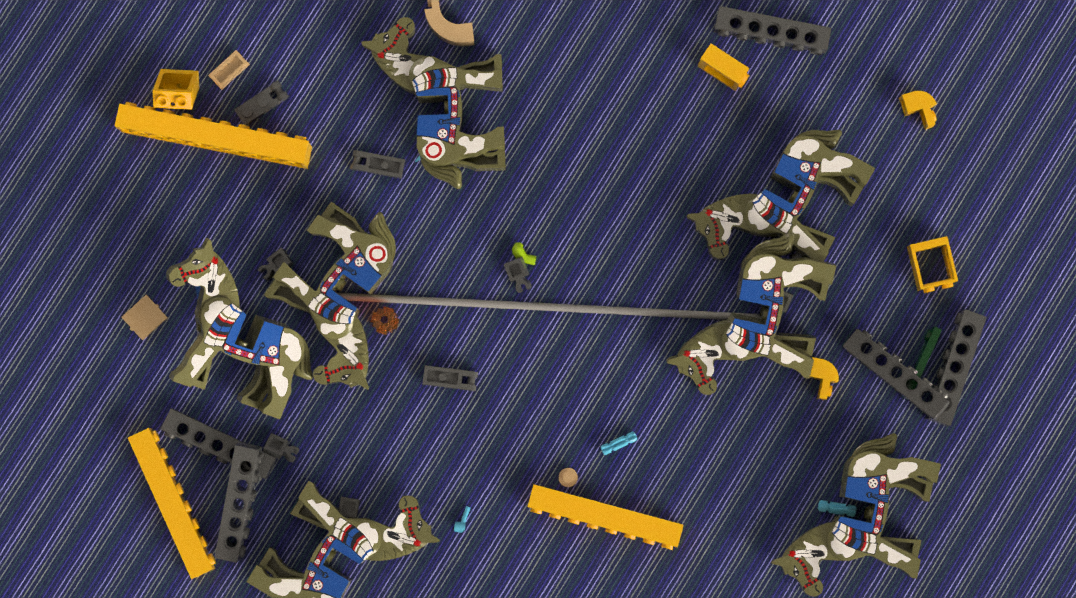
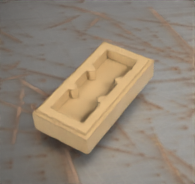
[208,50,250,90]

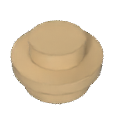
[559,468,578,487]

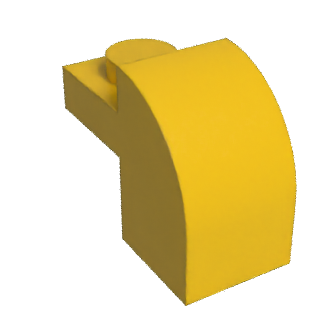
[899,91,937,130]
[810,357,839,400]

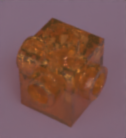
[370,306,400,335]

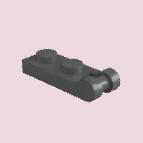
[234,81,289,125]
[350,150,406,179]
[422,365,478,391]

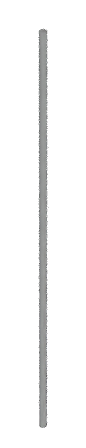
[336,292,762,320]

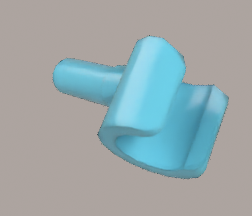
[454,506,470,533]

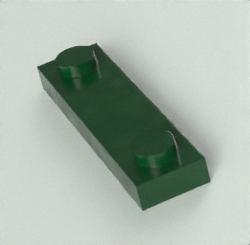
[900,327,942,400]

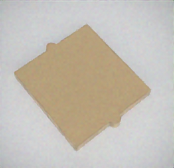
[122,295,168,340]

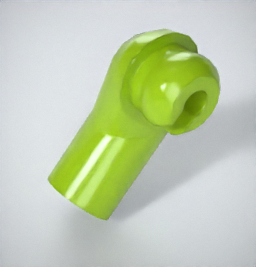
[512,242,537,265]

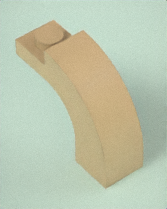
[424,0,475,46]

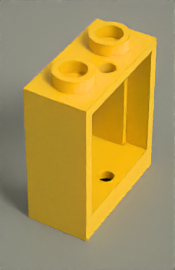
[697,43,750,91]
[153,69,199,110]
[907,236,958,293]

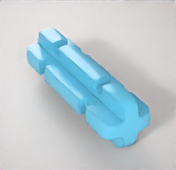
[601,431,637,455]
[818,500,856,517]

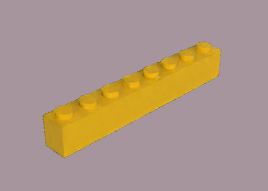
[128,428,216,579]
[528,484,684,550]

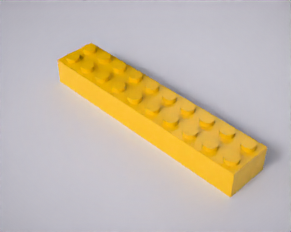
[115,102,312,169]

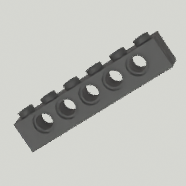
[714,6,832,55]
[924,309,987,427]
[843,329,950,421]
[161,408,277,481]
[214,442,264,563]

